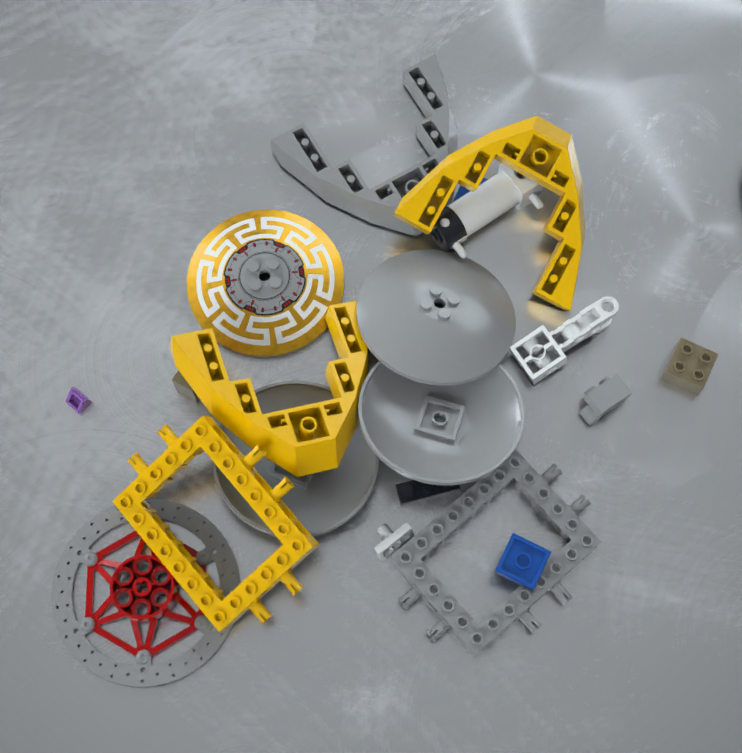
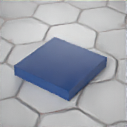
[494,533,552,591]

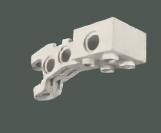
[510,296,619,385]

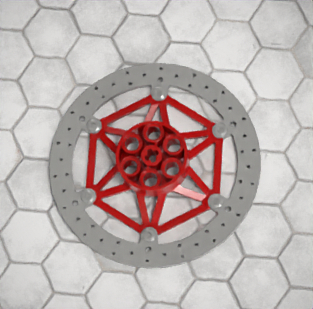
[51,499,240,687]

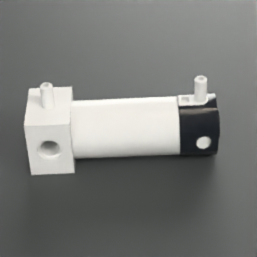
[430,164,544,259]

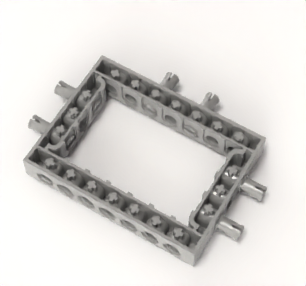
[390,449,601,657]

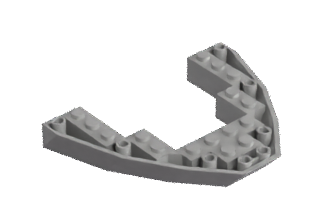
[270,54,458,236]

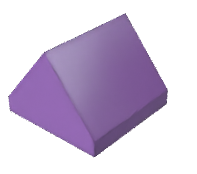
[65,387,92,414]

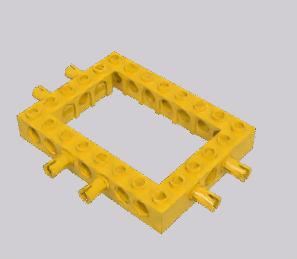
[112,416,320,632]

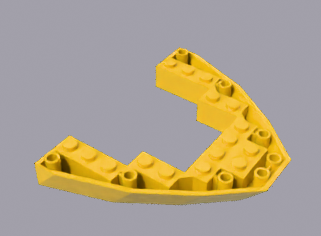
[393,115,586,312]
[170,300,369,477]

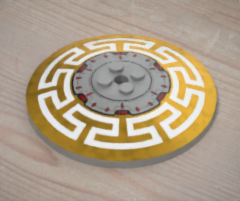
[187,209,345,359]

